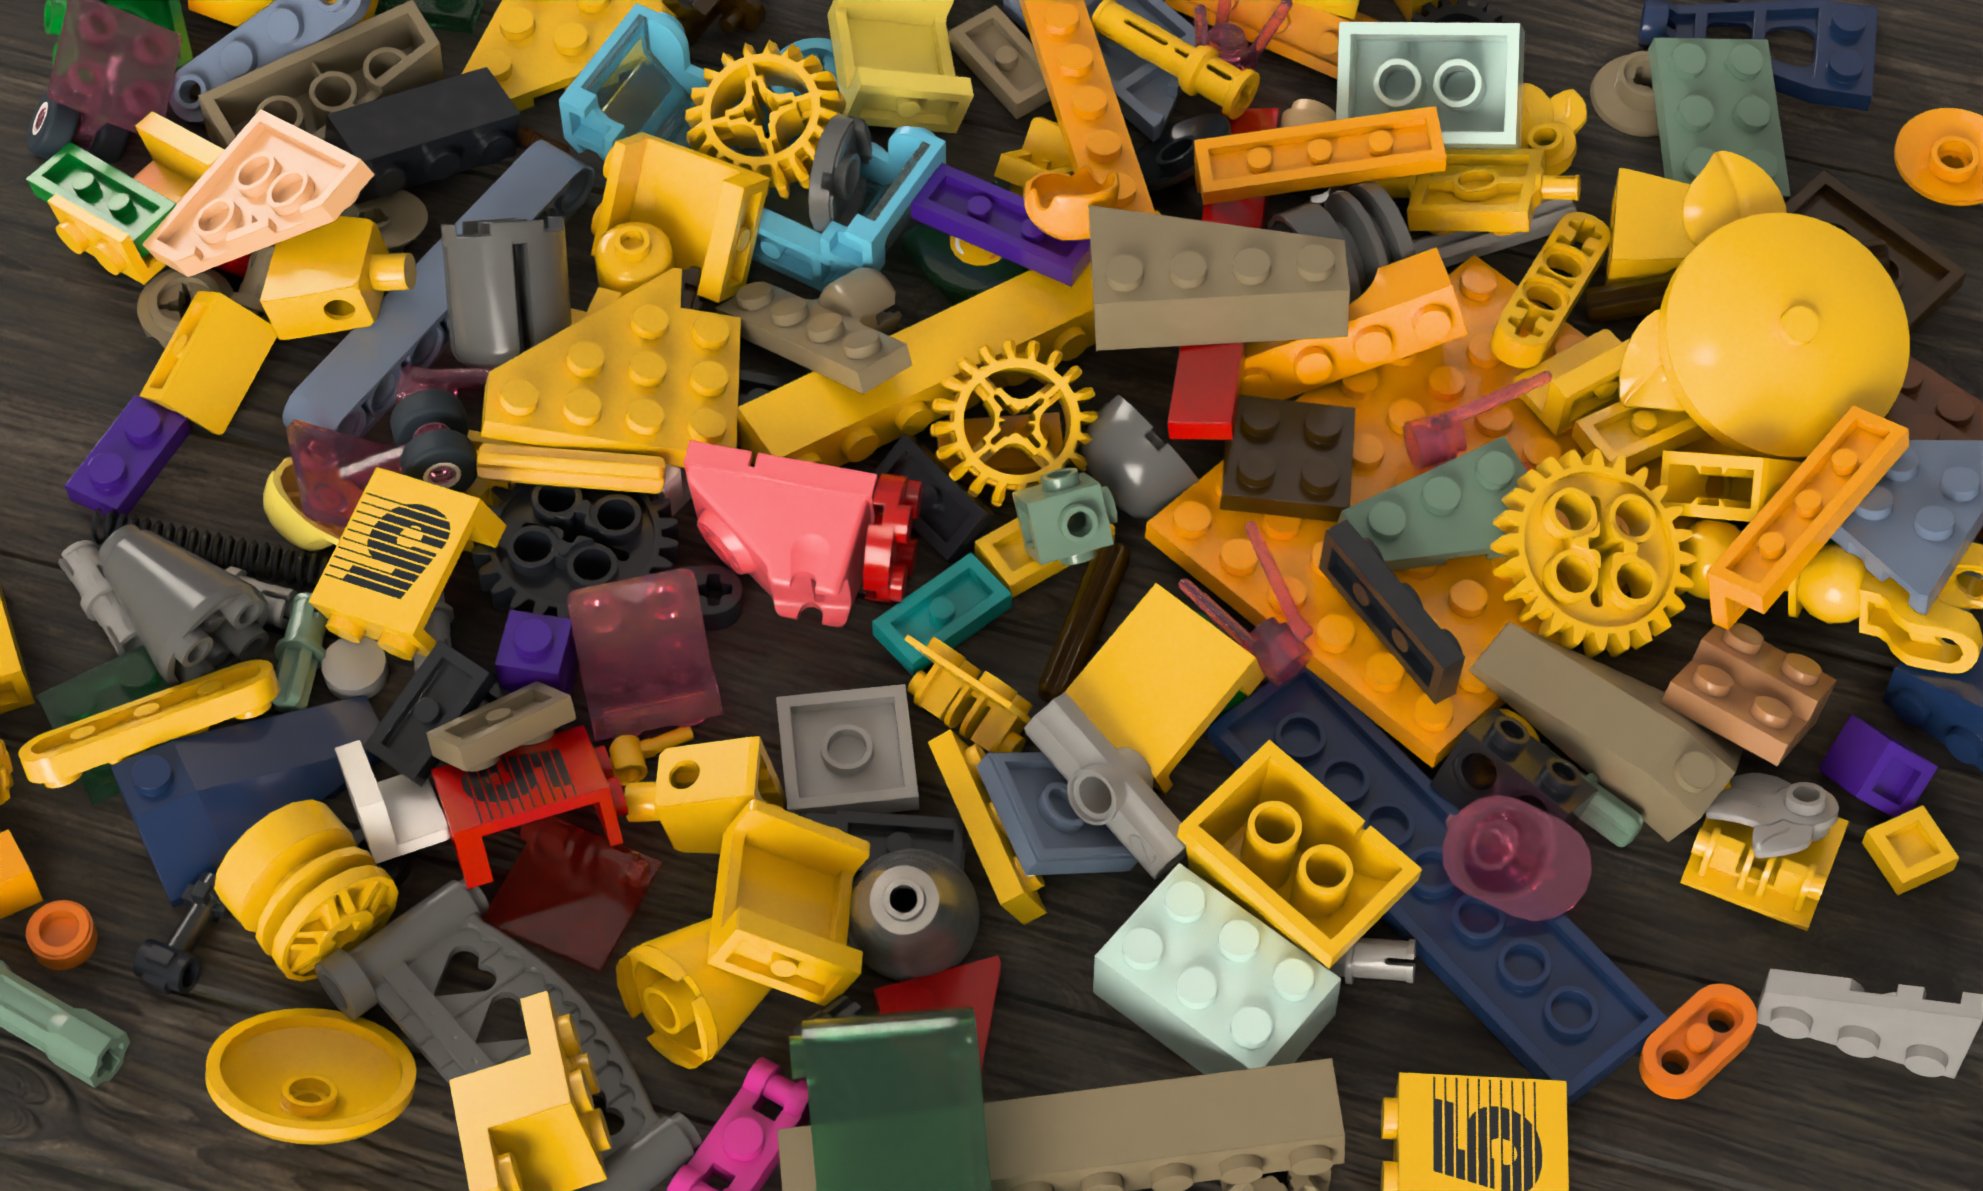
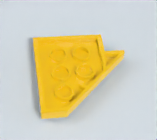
[481,267,741,468]

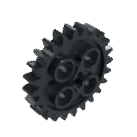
[472,483,679,638]

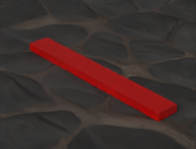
[1168,108,1280,440]

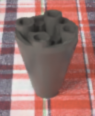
[98,524,269,687]

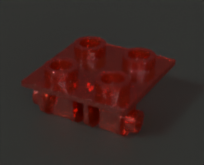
[482,816,662,973]

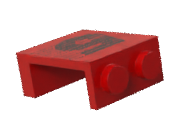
[431,725,629,889]

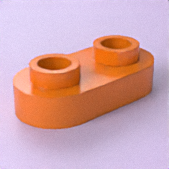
[1639,984,1757,1099]

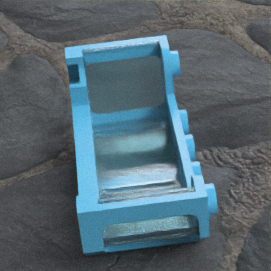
[559,3,946,292]

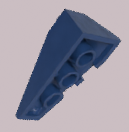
[111,695,380,908]

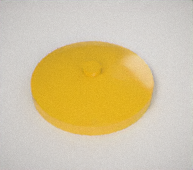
[1658,213,1910,462]

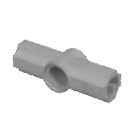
[1024,692,1187,880]

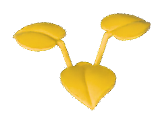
[1619,151,1787,412]

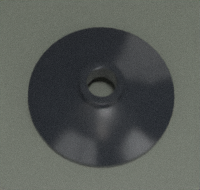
[1135,113,1233,192]

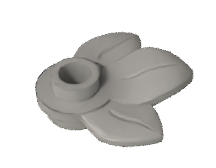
[1706,773,1839,858]

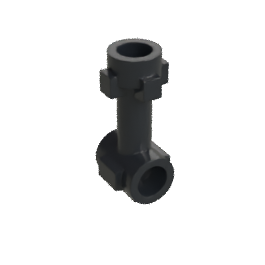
[133,872,231,995]

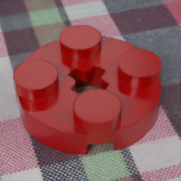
[863,473,923,603]

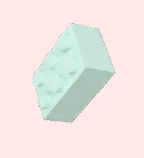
[1336,22,1525,149]
[1093,863,1341,1075]

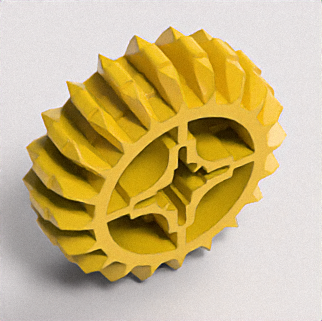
[685,39,846,200]
[930,338,1099,507]

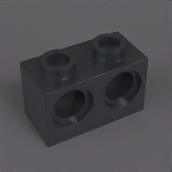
[1429,707,1598,869]

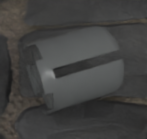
[441,216,572,372]

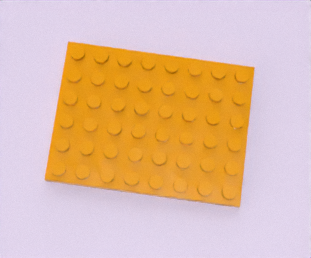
[1144,254,1749,768]

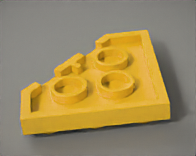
[462,0,684,111]

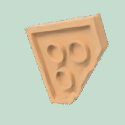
[142,109,375,277]

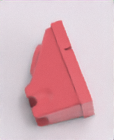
[684,440,883,628]

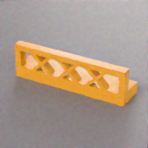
[1165,0,1382,79]
[1194,106,1447,205]
[1707,405,1909,630]

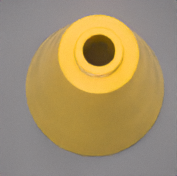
[616,917,772,1069]

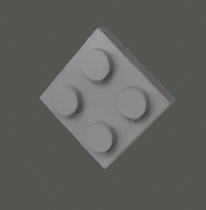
[776,684,919,814]

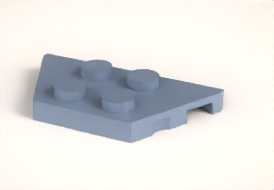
[1003,0,1203,142]
[1831,440,1983,615]

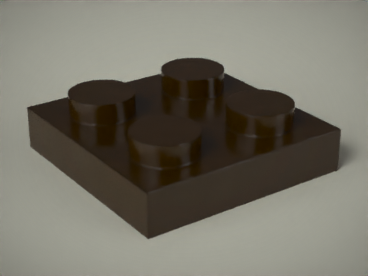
[1220,395,1355,522]

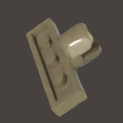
[715,267,912,394]

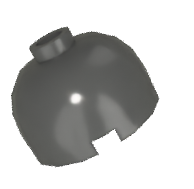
[1079,395,1199,519]

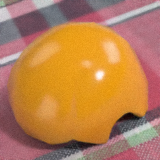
[1023,165,1120,241]

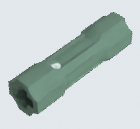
[0,960,131,1088]

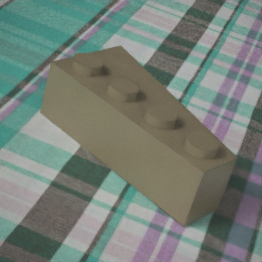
[198,0,444,150]
[1088,205,1350,351]

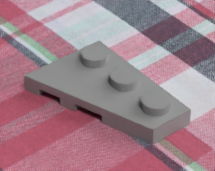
[1756,969,1983,1079]

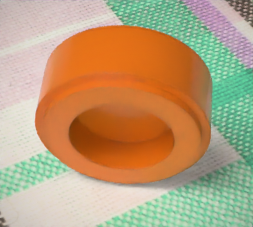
[26,900,98,970]

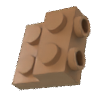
[1661,622,1837,766]

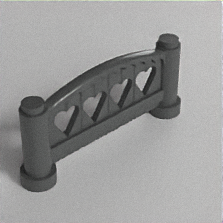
[315,878,702,1191]

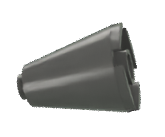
[848,848,980,982]

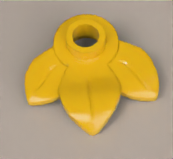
[1521,83,1587,176]

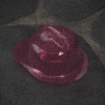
[1442,795,1592,921]

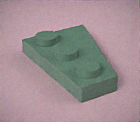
[1338,436,1561,571]

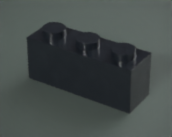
[325,67,521,204]

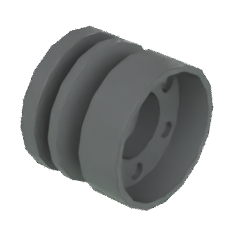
[1267,181,1416,304]

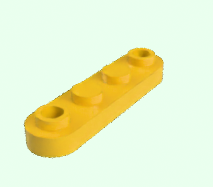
[18,660,281,788]

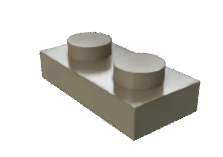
[949,5,1051,119]
[426,681,577,772]

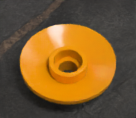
[1894,108,1983,206]

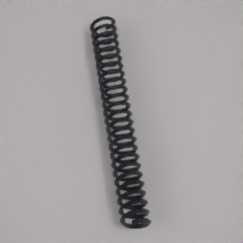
[91,507,330,590]

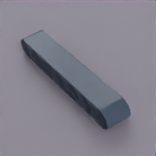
[282,140,595,457]

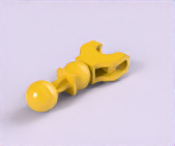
[1679,519,1983,673]

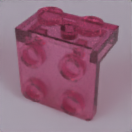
[567,568,724,741]

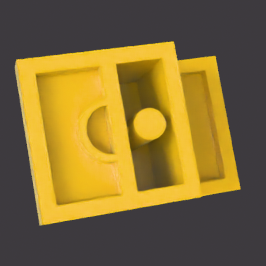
[449,991,612,1191]

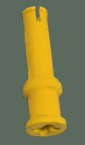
[1091,0,1260,120]

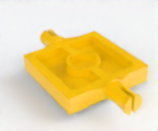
[1375,148,1581,236]

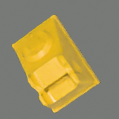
[1177,739,1422,969]

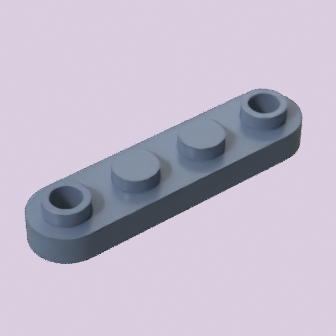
[168,0,371,124]

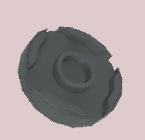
[808,113,872,233]

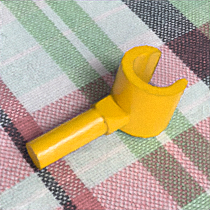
[609,724,694,786]

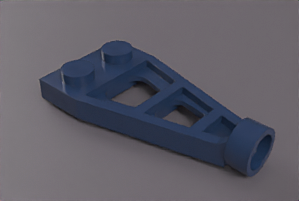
[1638,0,1878,111]

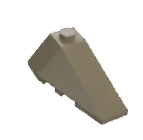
[1469,622,1743,842]

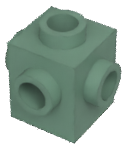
[1012,468,1118,565]

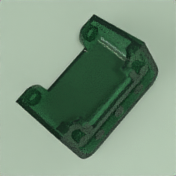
[789,1004,991,1191]

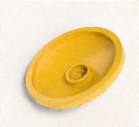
[205,1008,416,1145]

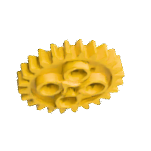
[1490,449,1696,658]

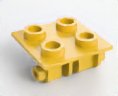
[904,635,1033,753]
[1680,781,1849,931]

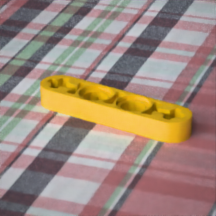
[1489,212,1611,368]

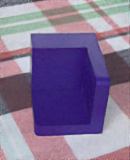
[1819,714,1938,818]

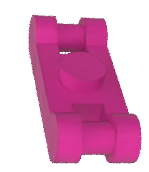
[667,1057,822,1191]

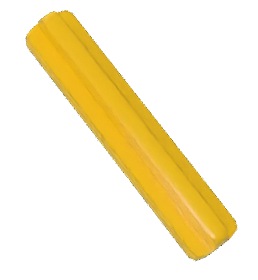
[476,443,666,494]

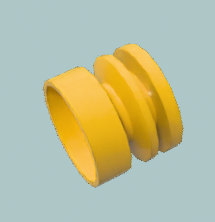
[214,799,398,982]

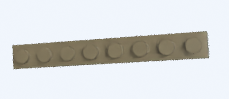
[777,1058,1345,1191]

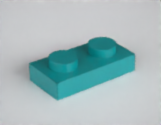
[872,552,1012,676]

